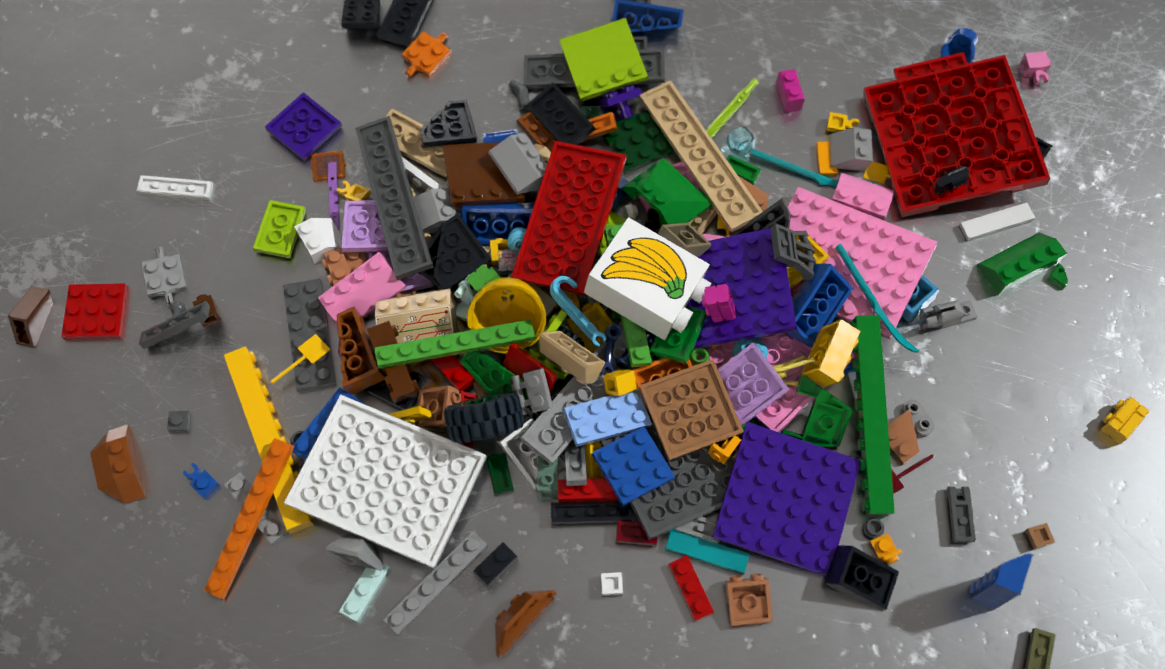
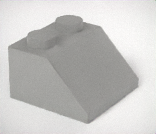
[829,127,873,172]
[414,188,456,233]

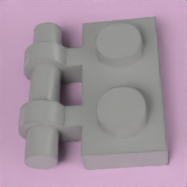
[511,368,553,415]

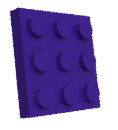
[265,92,342,161]

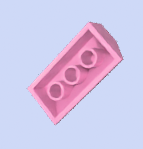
[318,252,406,322]

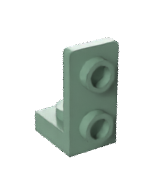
[537,455,558,499]

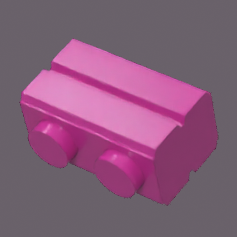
[776,69,805,113]
[702,284,736,323]

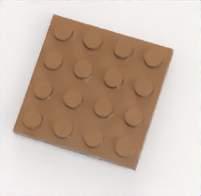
[639,359,744,461]

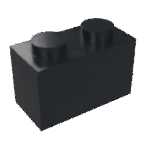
[473,542,518,590]

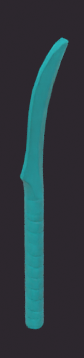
[750,149,875,188]
[835,244,919,353]

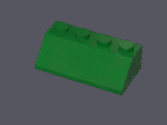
[977,232,1067,295]

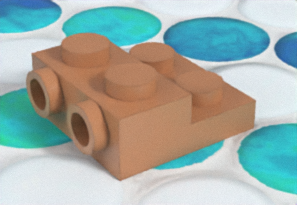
[322,247,366,286]
[415,385,461,428]
[725,573,773,626]

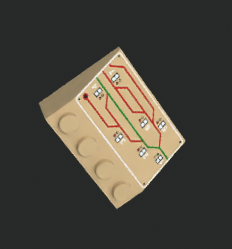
[375,289,456,343]

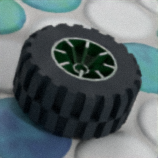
[443,392,524,443]

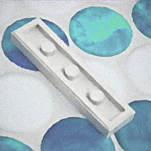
[136,175,214,200]
[959,202,1035,241]

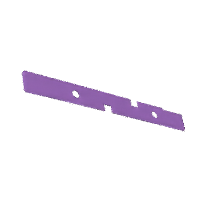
[327,162,340,232]

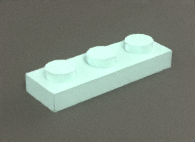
[339,562,391,623]

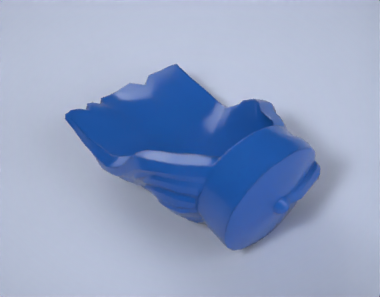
[939,28,978,63]

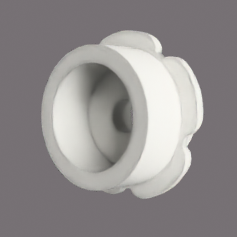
[623,203,638,220]

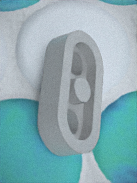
[901,400,934,437]

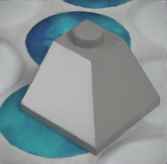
[326,534,382,571]

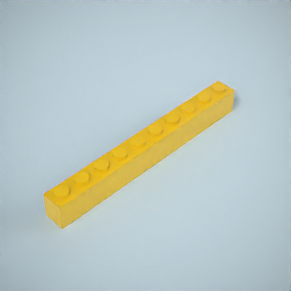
[224,346,315,535]

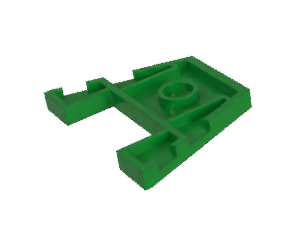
[781,374,853,447]

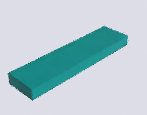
[665,530,750,575]

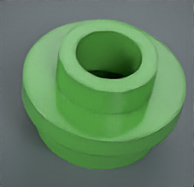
[690,348,709,366]

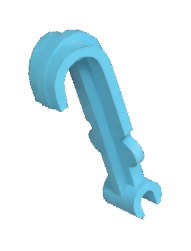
[550,276,606,348]

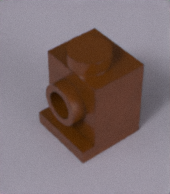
[193,294,221,327]

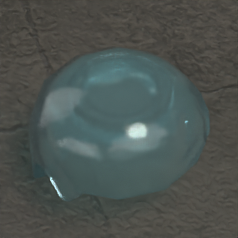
[726,127,755,156]

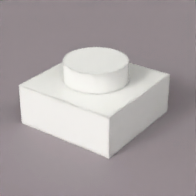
[601,572,623,596]

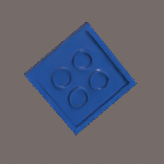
[592,427,675,507]

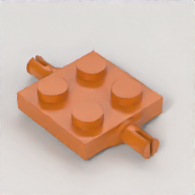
[402,31,451,77]

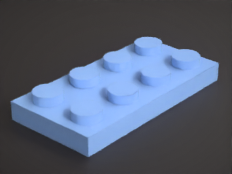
[563,388,652,447]

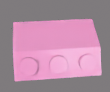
[832,173,894,220]

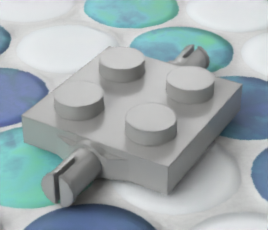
[141,247,187,306]

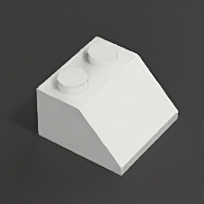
[294,218,342,265]

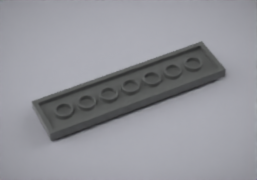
[524,49,665,89]

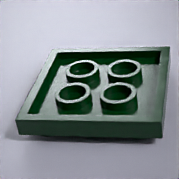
[603,110,673,174]

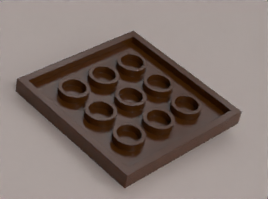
[443,142,525,207]

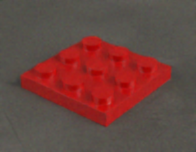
[61,283,128,340]

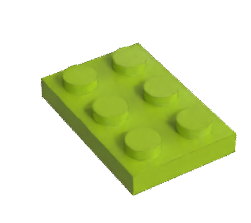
[253,200,306,258]

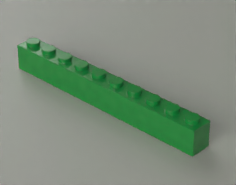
[850,315,895,516]

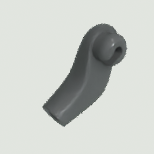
[508,79,530,109]

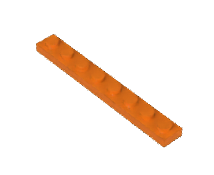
[204,438,294,599]

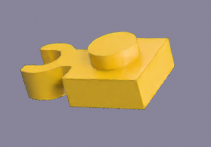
[826,112,860,133]
[337,181,371,201]

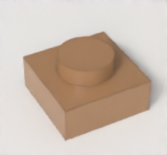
[1025,523,1055,549]

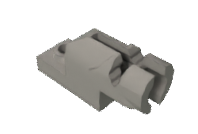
[919,300,978,329]

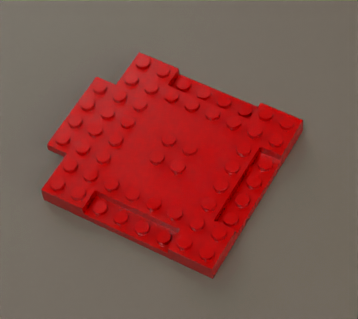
[863,52,1050,218]

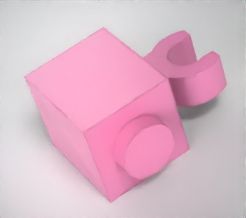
[1020,51,1051,85]

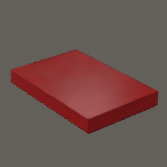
[502,343,558,394]

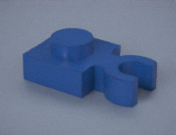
[183,463,220,499]

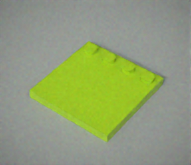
[559,18,648,102]

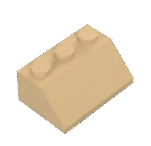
[539,331,606,384]

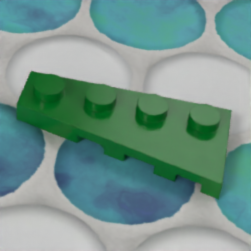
[460,350,529,400]

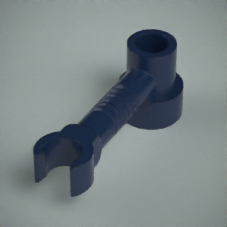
[600,324,622,376]

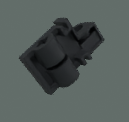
[341,0,381,29]

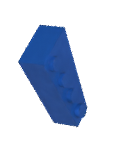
[610,0,684,32]

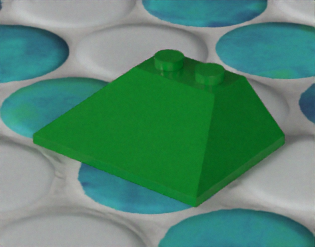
[622,158,712,225]

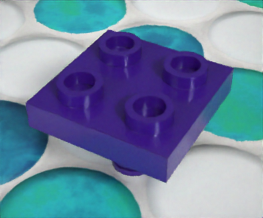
[599,86,642,120]

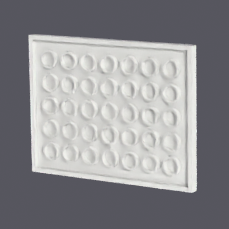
[284,395,487,569]

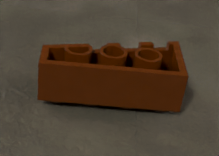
[367,321,419,404]

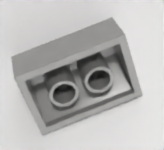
[488,133,547,194]

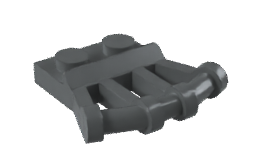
[770,223,816,280]

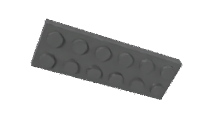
[283,278,336,392]

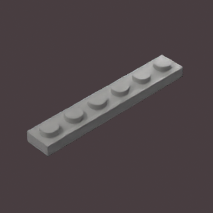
[383,531,488,636]

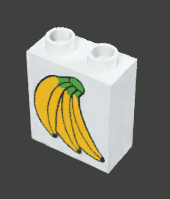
[584,217,712,340]

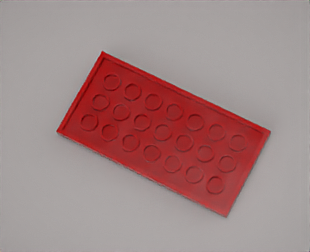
[511,141,627,296]

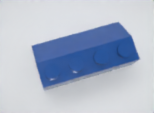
[462,203,535,244]
[785,264,853,348]
[969,553,1033,610]

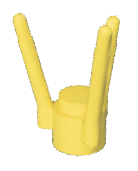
[773,355,815,386]

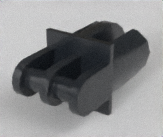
[934,166,969,195]

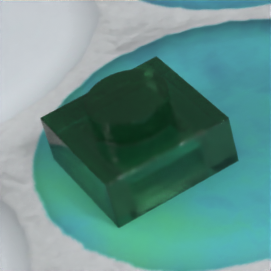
[582,106,601,120]

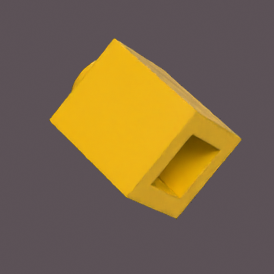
[603,369,637,396]

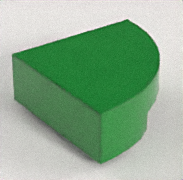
[1047,263,1068,289]

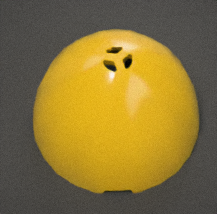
[467,277,546,354]

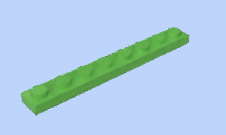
[604,224,652,367]
[374,319,535,369]

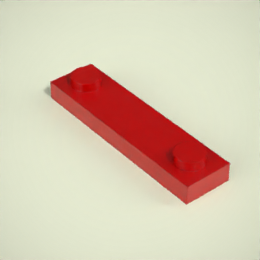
[429,355,475,391]

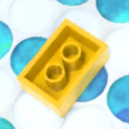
[800,319,860,388]

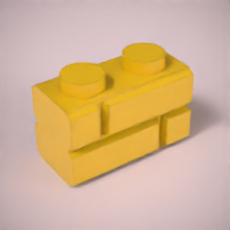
[1101,397,1149,444]

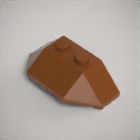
[90,425,146,504]
[495,590,557,660]

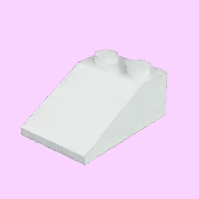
[496,416,566,490]

